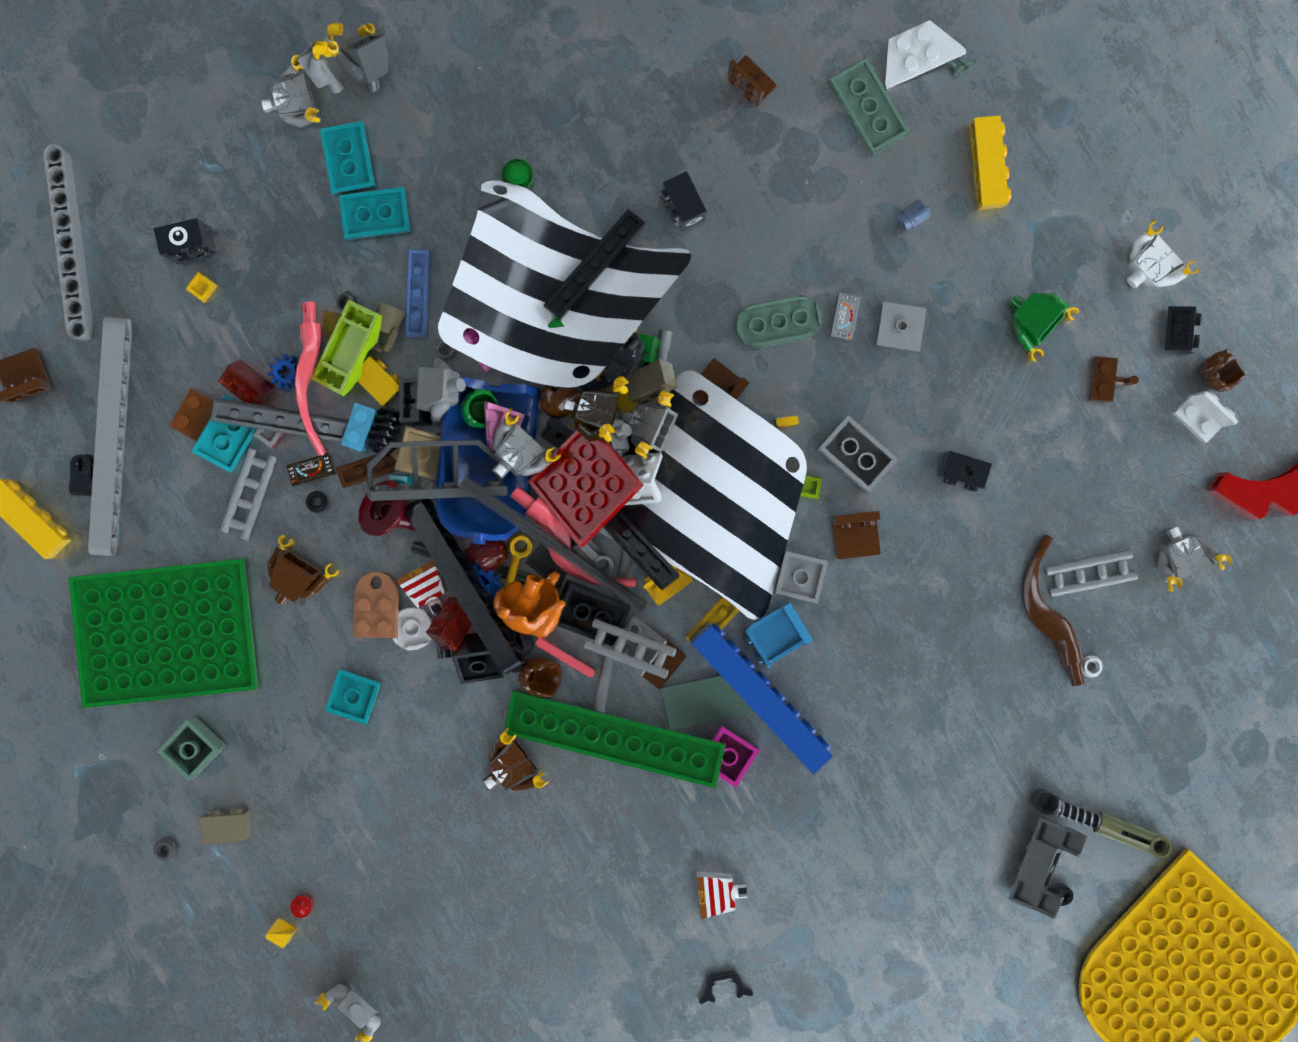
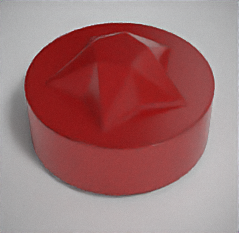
[290,894,314,918]

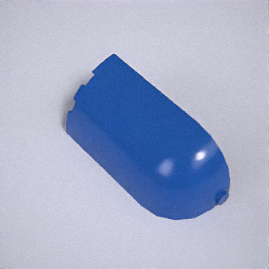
[435,377,541,545]

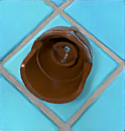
[538,385,583,418]

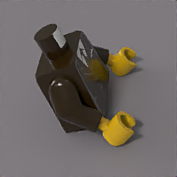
[564,376,629,442]

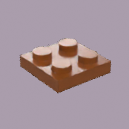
[169,388,213,441]

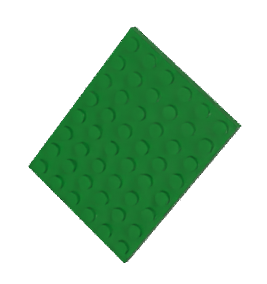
[68,559,259,708]

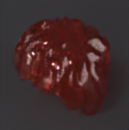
[464,540,508,572]

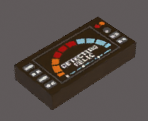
[286,453,336,486]

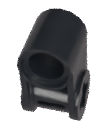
[69,454,94,496]

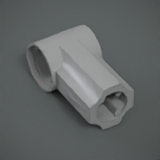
[571,540,613,574]

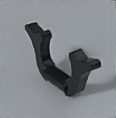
[699,971,753,1004]

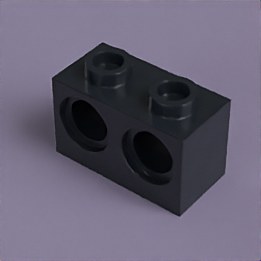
[399,377,432,426]

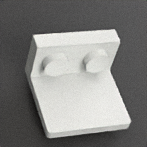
[1172,391,1239,443]
[622,452,663,505]

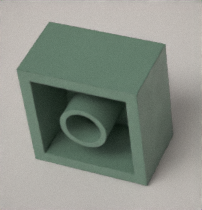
[156,716,227,782]

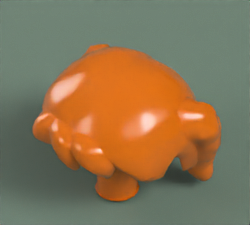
[493,571,565,638]

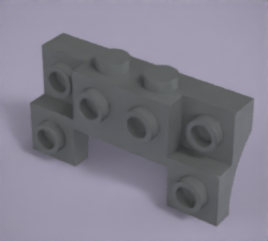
[1009,817,1088,919]

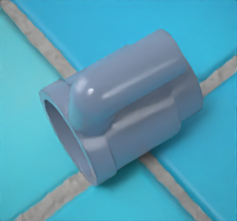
[897,199,930,231]

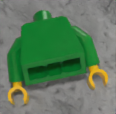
[1009,292,1079,362]

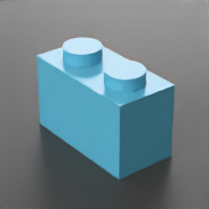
[341,403,379,453]

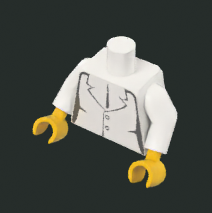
[1127,219,1201,288]

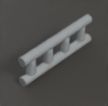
[220,448,277,540]
[1045,550,1138,597]
[584,619,677,678]

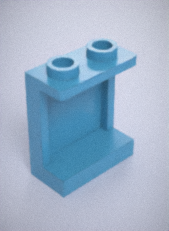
[743,602,813,668]

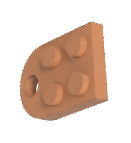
[353,572,399,638]

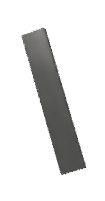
[211,397,349,442]

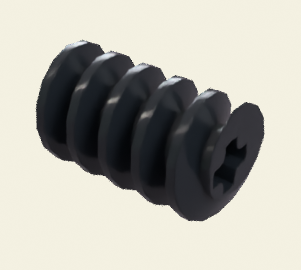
[365,407,403,457]

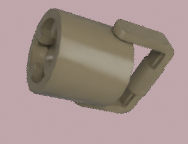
[371,302,406,352]

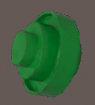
[501,159,534,189]

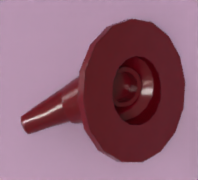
[358,480,416,536]

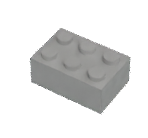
[816,415,898,493]

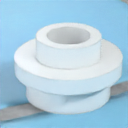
[1080,655,1103,678]

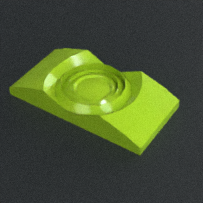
[311,299,382,396]

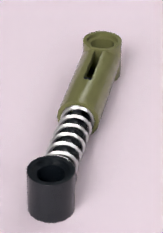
[1031,789,1172,858]

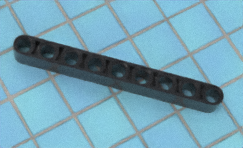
[405,499,526,674]

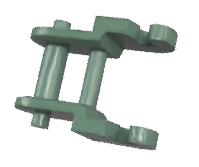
[945,43,978,76]

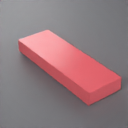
[535,637,596,678]

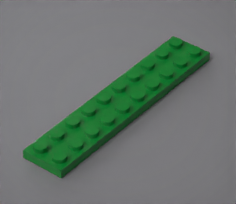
[503,690,726,788]

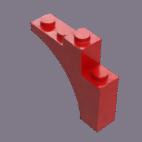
[1208,462,1298,520]

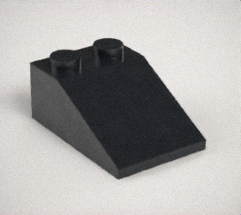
[556,579,631,646]

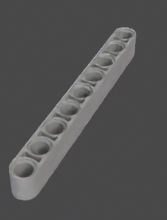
[43,144,94,342]

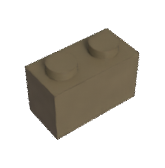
[627,359,678,404]
[200,807,252,844]

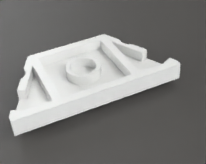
[885,20,966,90]

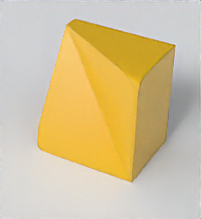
[265,918,297,948]

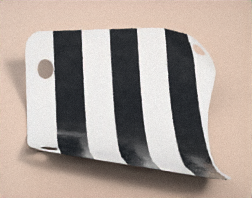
[438,181,691,388]
[599,370,807,620]

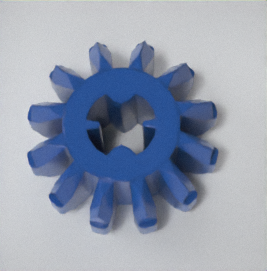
[267,354,299,392]

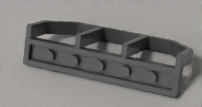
[366,439,507,501]

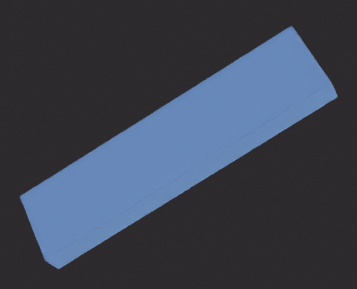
[405,249,431,338]

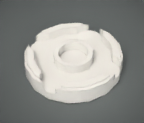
[393,606,434,650]

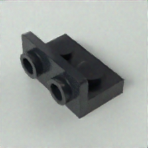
[1165,306,1202,353]
[540,416,574,449]

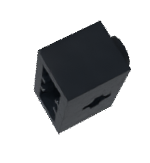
[938,451,992,492]

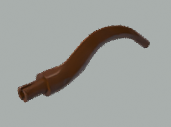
[1023,534,1085,686]

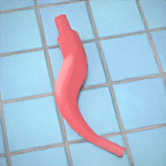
[295,302,326,456]
[510,486,636,587]

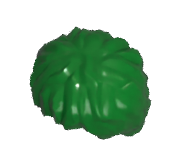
[460,389,498,428]

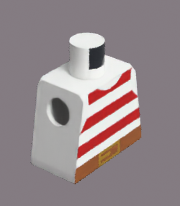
[396,560,448,615]
[696,871,747,919]

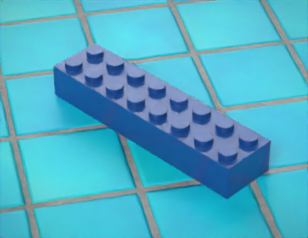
[689,621,833,775]

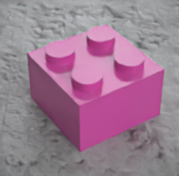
[710,723,760,788]

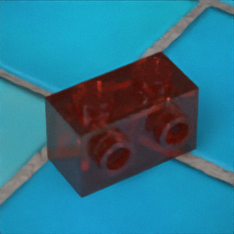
[218,359,275,405]
[426,597,472,651]

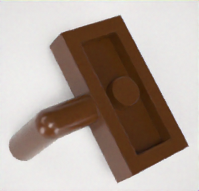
[1089,356,1139,403]

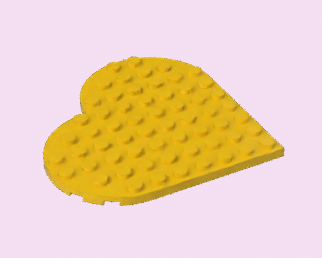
[1079,848,1298,1042]

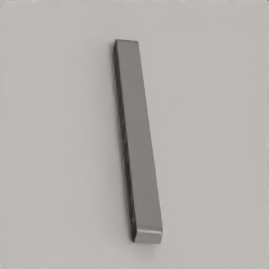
[88,317,132,556]

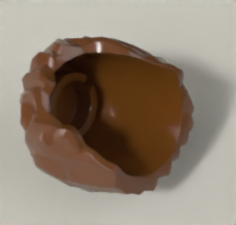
[1200,349,1246,392]
[518,657,562,698]

